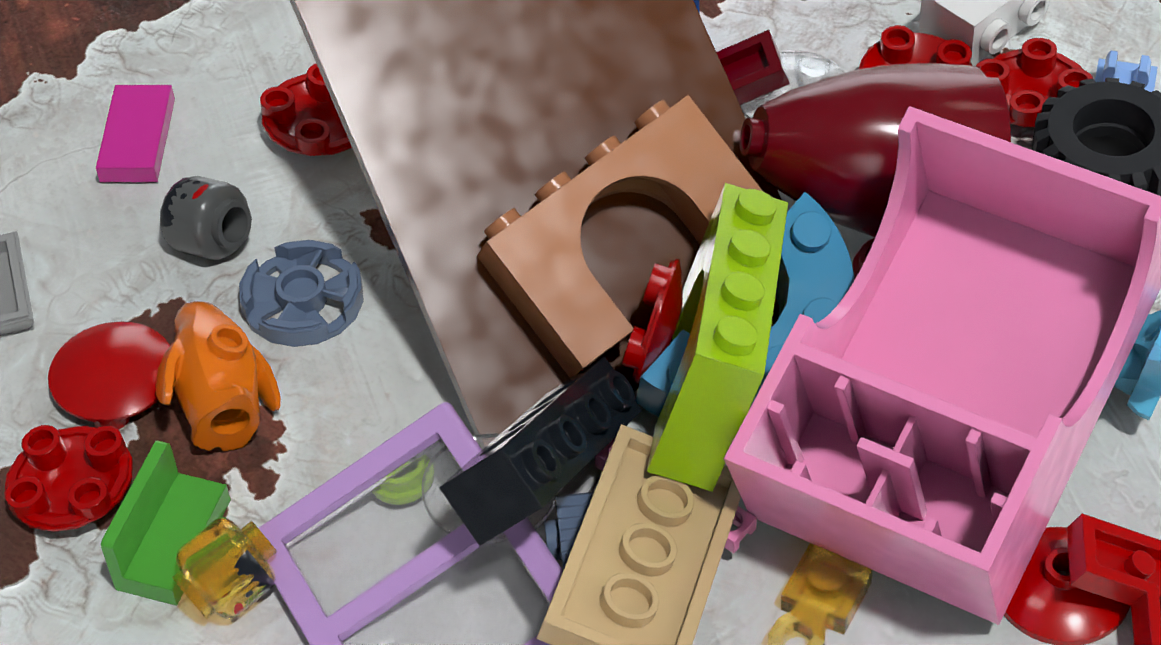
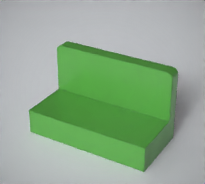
[101,441,231,606]

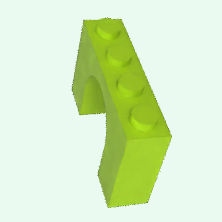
[647,183,788,492]

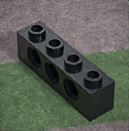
[439,356,642,546]

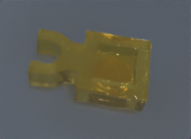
[768,543,873,645]

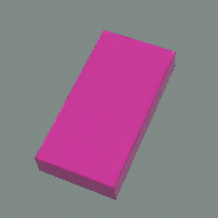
[96,85,175,182]

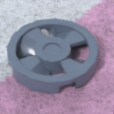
[239,240,364,347]

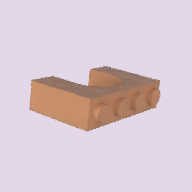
[477,95,762,378]

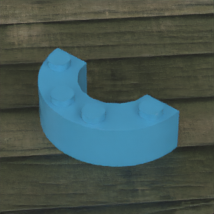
[635,192,854,417]

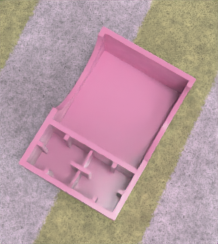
[724,106,1161,625]

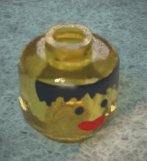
[172,517,277,619]

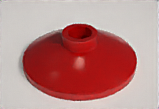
[1004,527,1130,645]

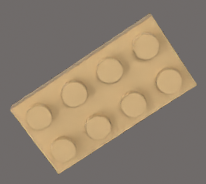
[536,424,741,645]

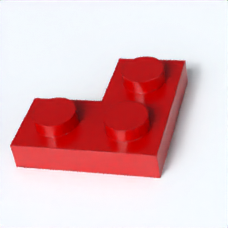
[1067,513,1161,645]

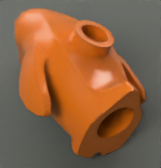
[155,301,281,451]

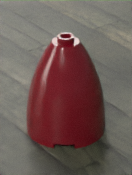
[740,63,1011,237]

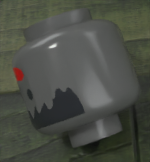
[160,176,252,260]

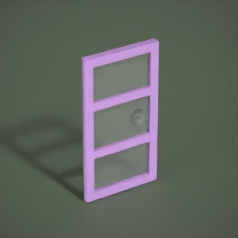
[247,402,563,645]

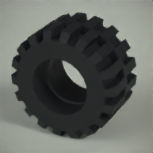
[1032,78,1161,196]

